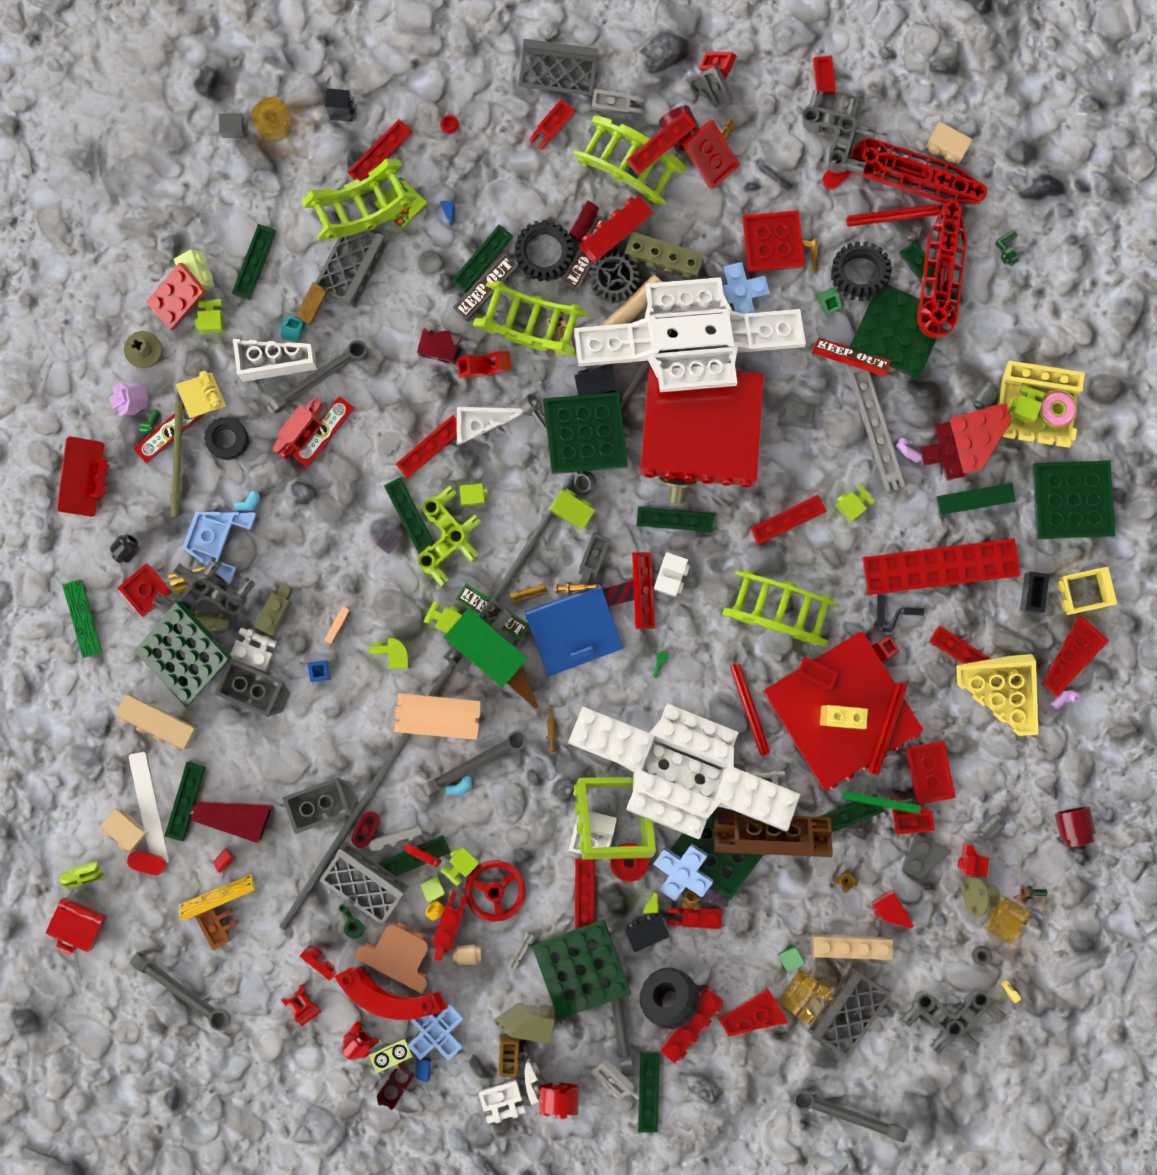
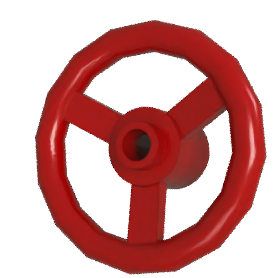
[464,860,526,922]

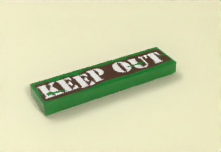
[456,583,529,641]

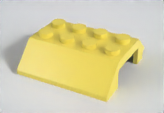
[998,361,1085,448]

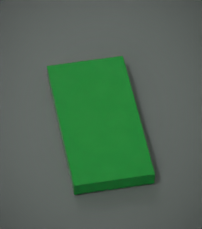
[443,608,528,688]

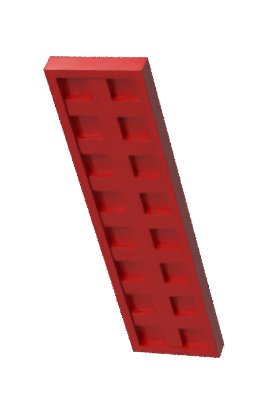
[862,538,1020,596]

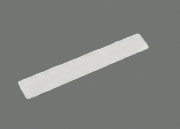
[129,752,169,863]

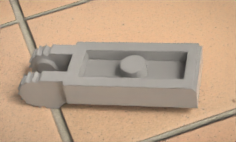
[591,89,646,116]
[369,824,423,851]

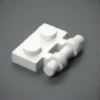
[230,627,277,672]
[478,1080,526,1124]

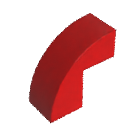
[456,351,512,378]

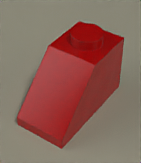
[871,890,914,928]

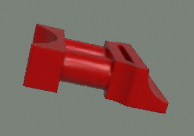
[281,984,322,1027]

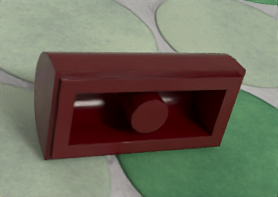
[568,200,599,242]

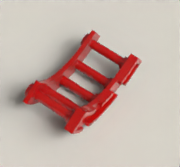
[334,965,448,1020]

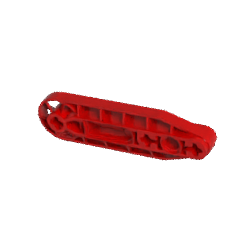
[850,138,987,205]
[917,200,967,338]

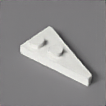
[457,407,524,445]

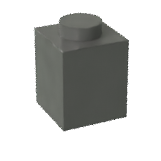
[219,113,248,138]

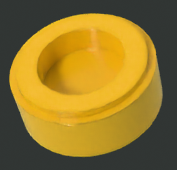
[425,901,444,921]

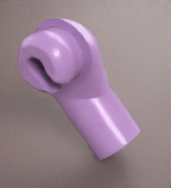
[896,438,922,462]
[1051,690,1081,710]

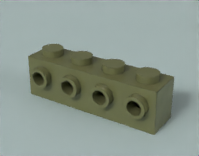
[625,232,704,280]

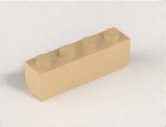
[115,694,198,751]
[811,934,893,960]

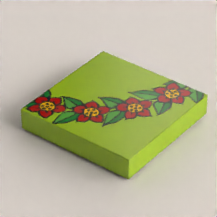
[374,177,428,230]

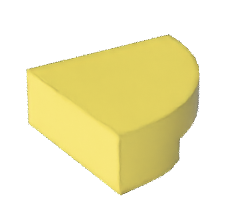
[1000,980,1021,1003]

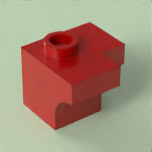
[957,844,989,877]

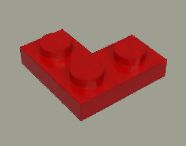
[299,945,337,981]

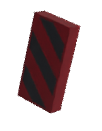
[602,581,634,607]

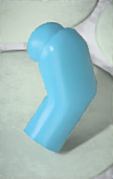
[234,491,260,512]
[446,776,473,795]

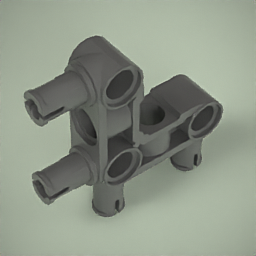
[802,90,876,174]
[152,557,255,615]
[900,989,1006,1054]

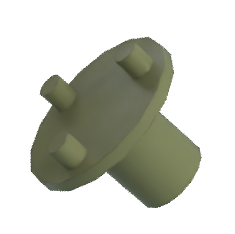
[124,331,162,369]
[659,477,697,504]
[193,610,229,639]
[961,877,1000,916]

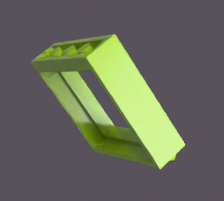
[573,777,656,860]

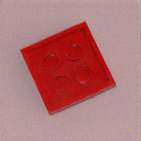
[742,210,805,273]

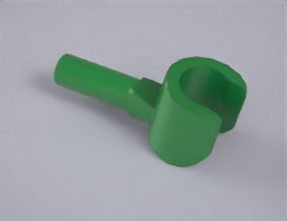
[139,409,159,434]
[652,652,668,678]

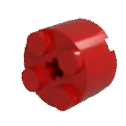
[539,1082,579,1119]

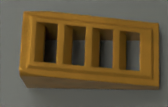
[498,1034,519,1077]

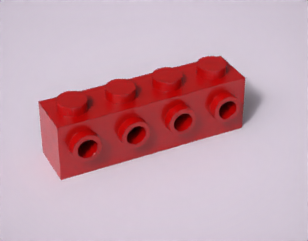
[579,195,653,263]
[659,986,724,1064]

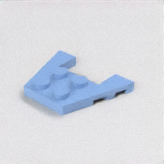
[182,512,257,584]

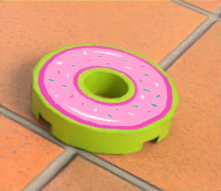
[1038,390,1077,428]

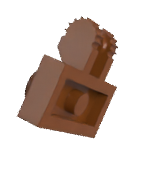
[195,908,239,950]

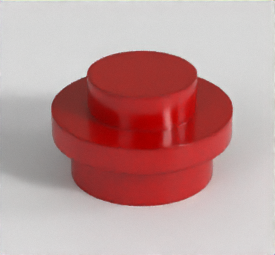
[440,115,459,134]

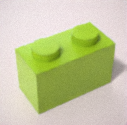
[548,489,595,530]

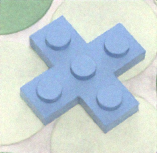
[722,262,770,314]
[654,843,713,901]
[407,1004,464,1061]

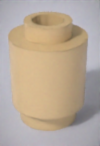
[453,945,481,965]

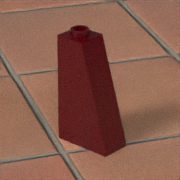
[190,801,273,843]

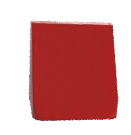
[872,635,899,662]
[213,848,236,873]

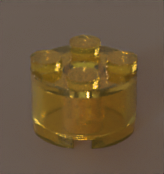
[251,97,293,142]
[985,896,1030,944]

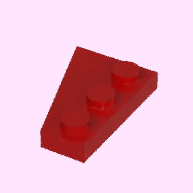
[718,988,789,1037]

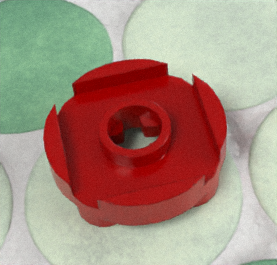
[610,842,649,882]

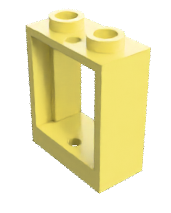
[1057,567,1117,615]
[820,705,868,729]

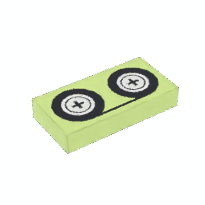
[369,1038,413,1073]

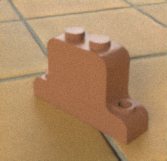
[353,921,429,994]

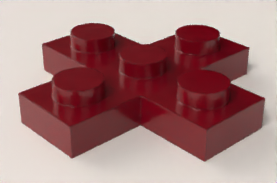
[920,422,966,481]

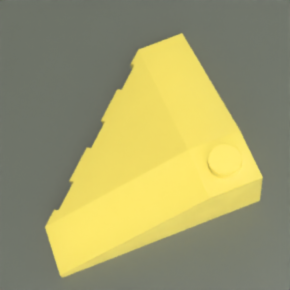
[956,654,1038,736]

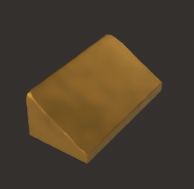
[296,282,330,325]

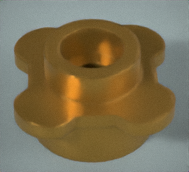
[835,869,858,893]
[682,890,702,910]

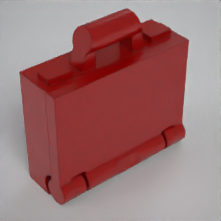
[45,897,107,955]

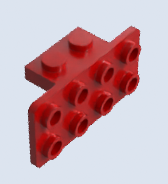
[57,436,110,517]

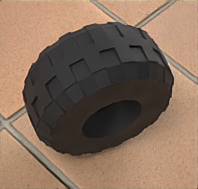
[639,967,700,1030]

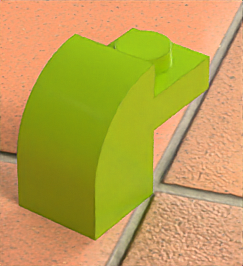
[369,638,410,669]

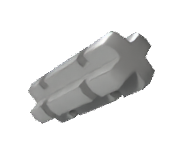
[509,932,535,970]

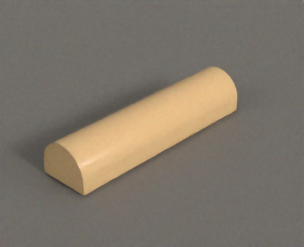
[601,275,662,326]

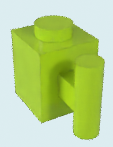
[195,299,225,334]
[1009,384,1045,424]
[835,484,875,523]
[423,601,462,633]
[440,846,480,886]

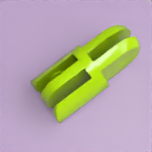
[59,861,104,888]

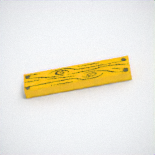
[180,874,255,921]

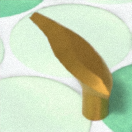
[802,238,818,274]

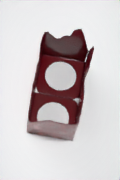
[417,326,462,365]
[376,1063,414,1110]

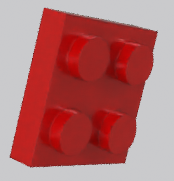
[118,563,173,617]

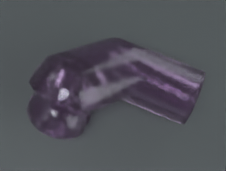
[705,886,729,907]

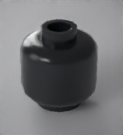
[110,534,139,563]

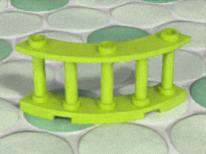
[572,115,687,205]
[301,159,417,240]
[473,281,589,357]
[722,569,839,648]

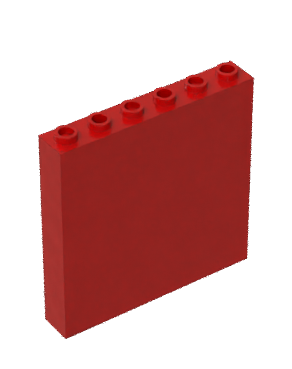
[639,363,764,488]
[762,631,924,791]

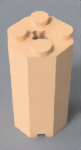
[394,693,480,740]

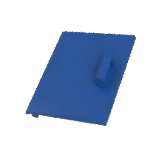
[524,584,624,676]

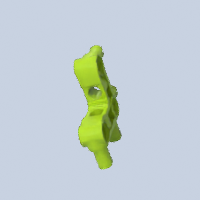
[418,485,482,587]

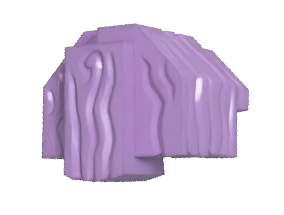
[109,382,148,417]

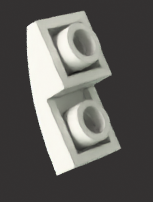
[525,1058,540,1105]

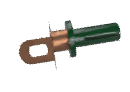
[1013,885,1048,900]

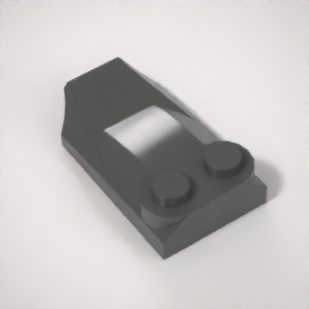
[214,659,290,717]
[282,777,358,834]

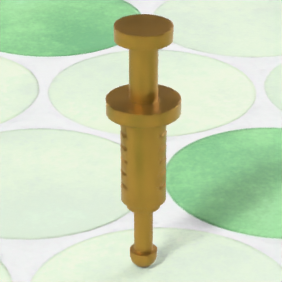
[554,582,598,594]
[545,706,558,752]

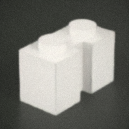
[653,552,690,597]

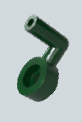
[995,230,1019,266]
[338,904,364,939]

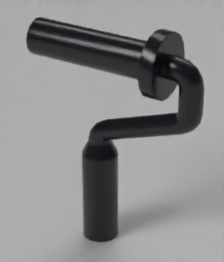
[874,595,924,633]

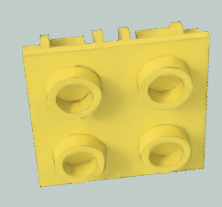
[176,371,226,418]

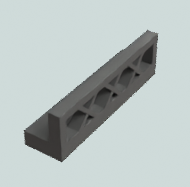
[443,598,512,674]

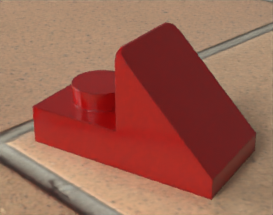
[699,52,737,80]

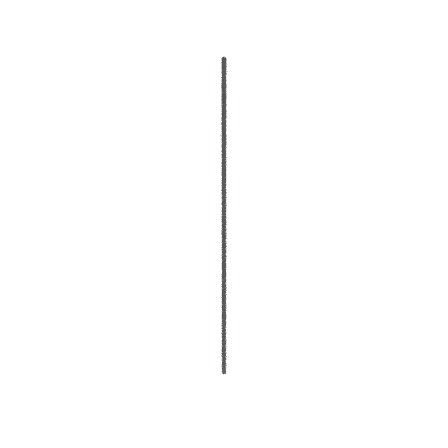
[279,329,674,930]

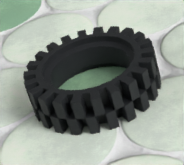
[515,220,573,282]
[831,241,892,301]

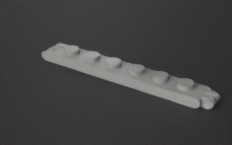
[847,365,905,493]

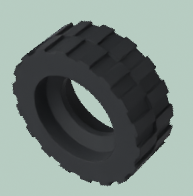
[204,417,249,460]

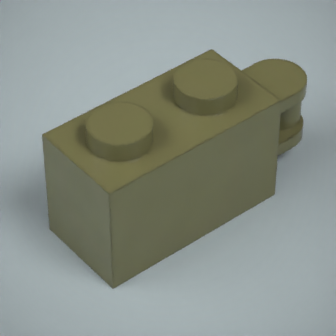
[254,584,292,637]

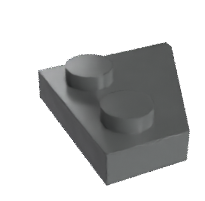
[687,65,734,108]
[901,835,952,878]

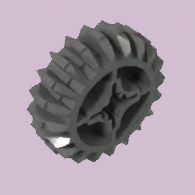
[589,251,640,303]

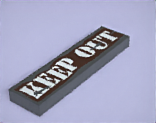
[561,217,608,291]
[453,253,519,321]

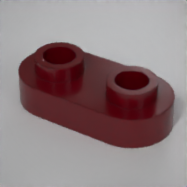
[351,811,380,848]

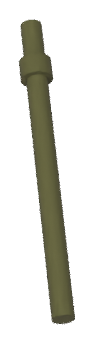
[170,402,183,517]

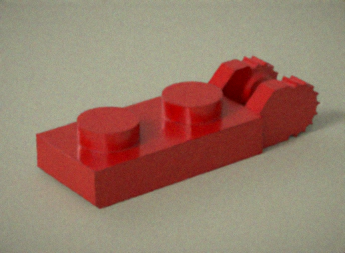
[528,99,576,151]
[667,907,722,929]

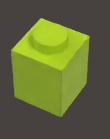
[459,483,488,507]

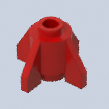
[341,1021,379,1060]

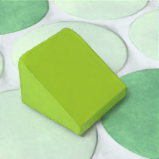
[420,876,446,903]
[643,891,658,913]

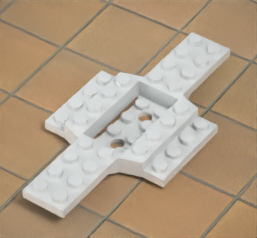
[574,277,806,392]
[568,703,800,839]

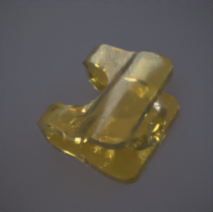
[780,971,833,1025]

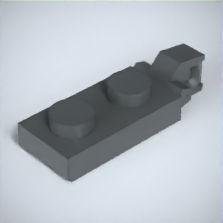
[578,532,611,584]

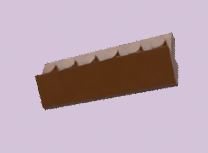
[713,812,833,857]

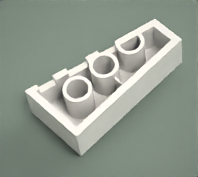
[233,339,317,382]

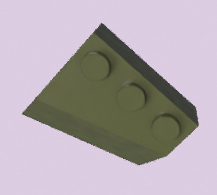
[494,1003,555,1044]

